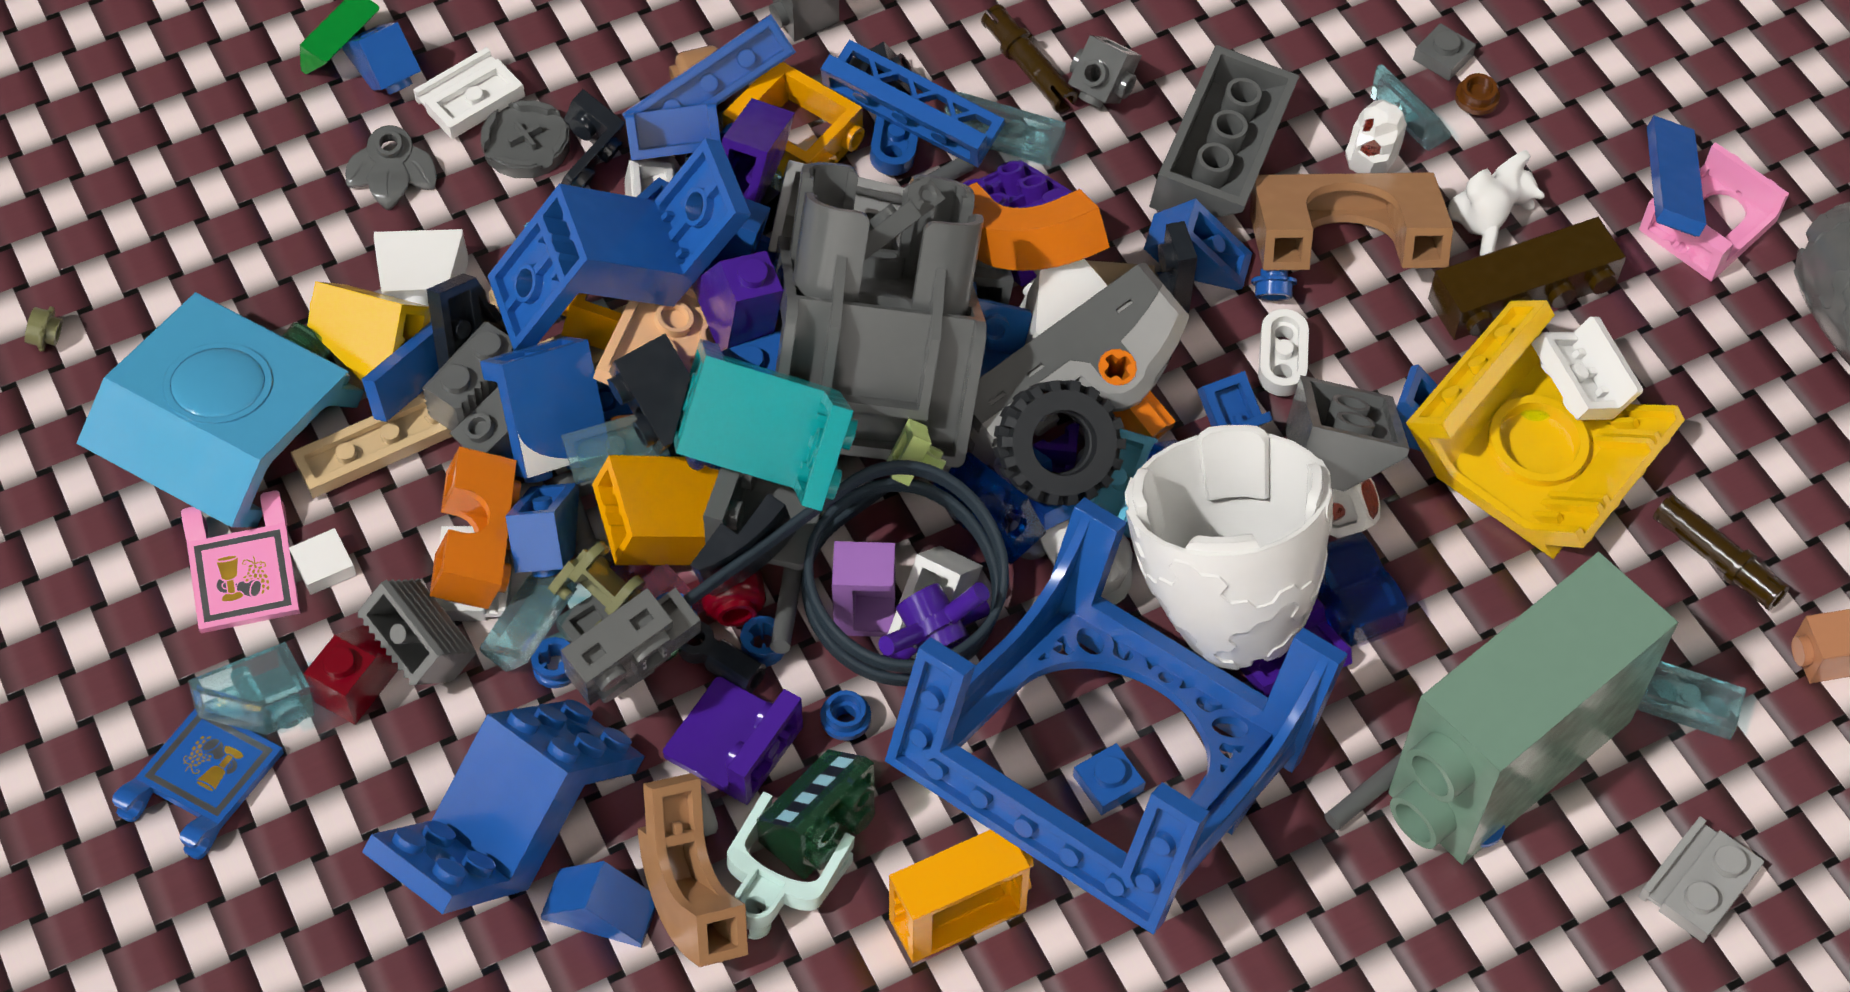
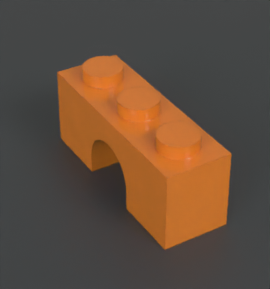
[430,446,521,609]

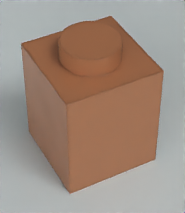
[1791,609,1850,684]

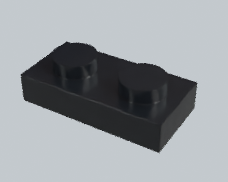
[1155,221,1197,313]

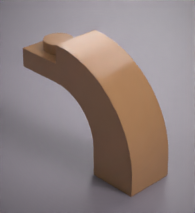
[638,773,748,967]

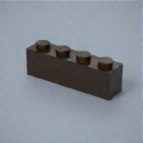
[1428,216,1626,340]

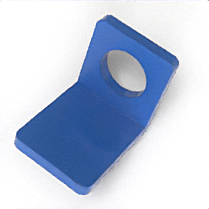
[973,282,1032,354]

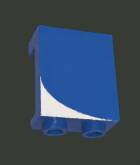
[480,336,611,483]

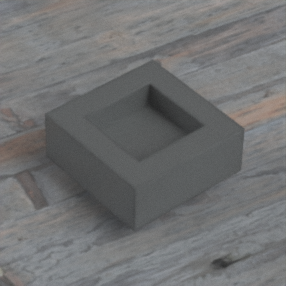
[1413,23,1476,81]

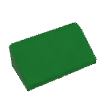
[300,0,379,74]

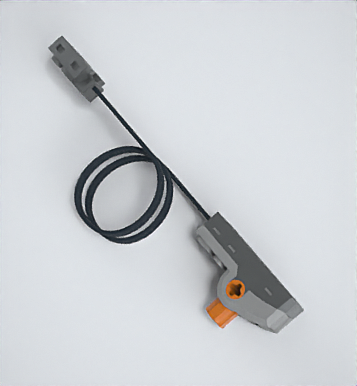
[561,262,1189,706]

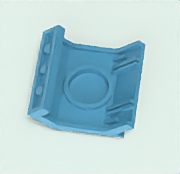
[76,292,364,527]

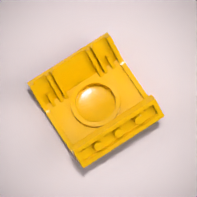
[1406,300,1685,559]

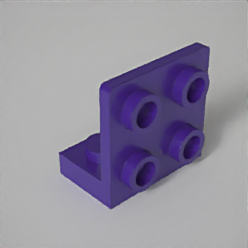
[663,677,803,805]

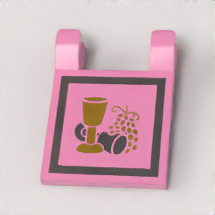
[181,491,300,633]

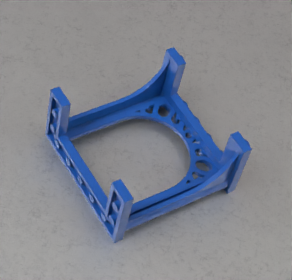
[885,497,1348,935]

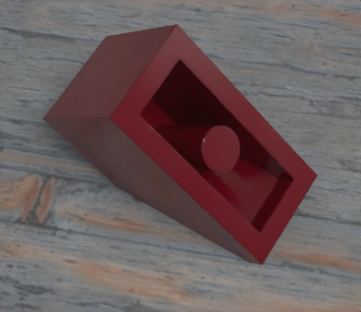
[304,625,398,725]

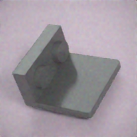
[703,467,822,570]

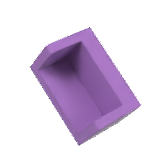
[832,541,896,637]

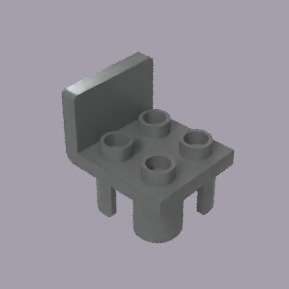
[774,162,986,468]

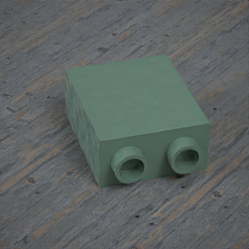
[1388,552,1679,865]

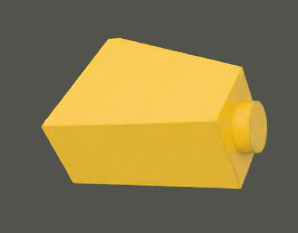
[307,281,431,381]

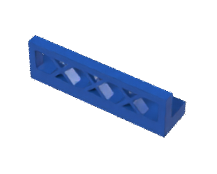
[820,39,1005,168]

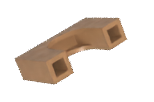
[1250,172,1454,270]

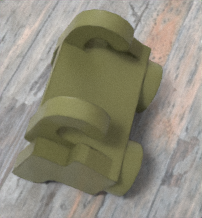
[547,541,646,625]

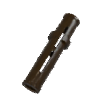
[981,4,1078,113]
[1653,494,1790,611]

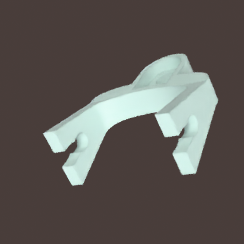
[727,791,855,940]

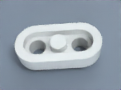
[1258,309,1309,396]

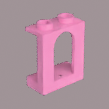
[1639,142,1789,282]

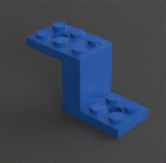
[488,138,751,351]
[362,699,645,914]

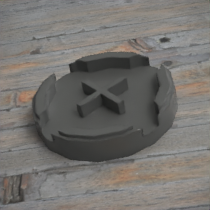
[480,100,571,178]

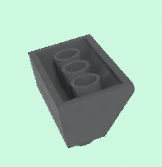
[1149,45,1300,218]

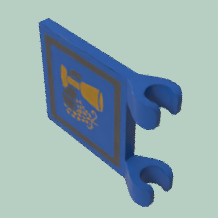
[112,703,284,860]

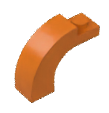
[969,182,1110,271]

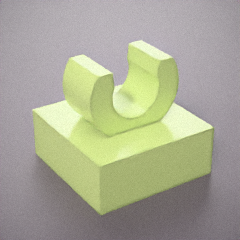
[887,418,946,486]

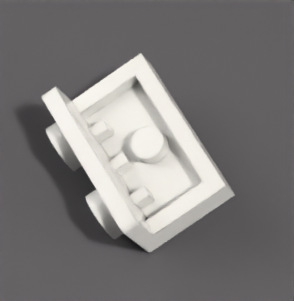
[1531,317,1643,420]

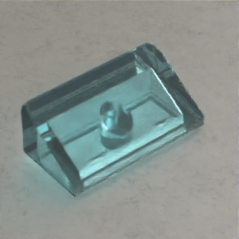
[1370,64,1451,151]
[480,574,577,672]

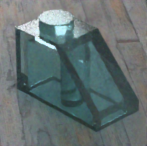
[188,642,314,735]

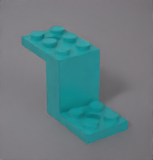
[673,339,858,511]

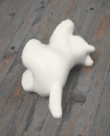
[1448,150,1545,256]

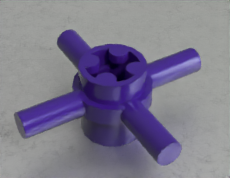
[878,582,990,660]

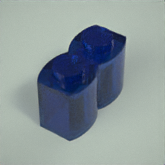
[1317,532,1408,647]

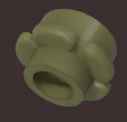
[25,306,63,352]

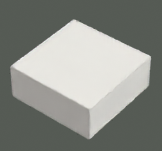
[289,528,356,595]

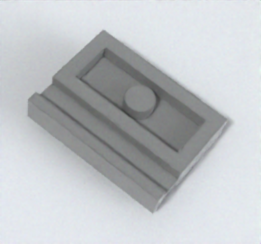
[1639,816,1765,943]

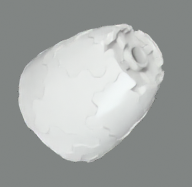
[1125,425,1333,670]

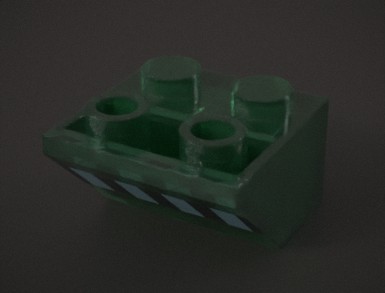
[756,749,875,880]

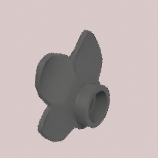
[345,125,437,210]

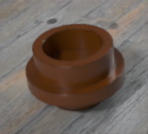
[1455,73,1500,115]

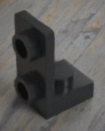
[561,89,625,188]

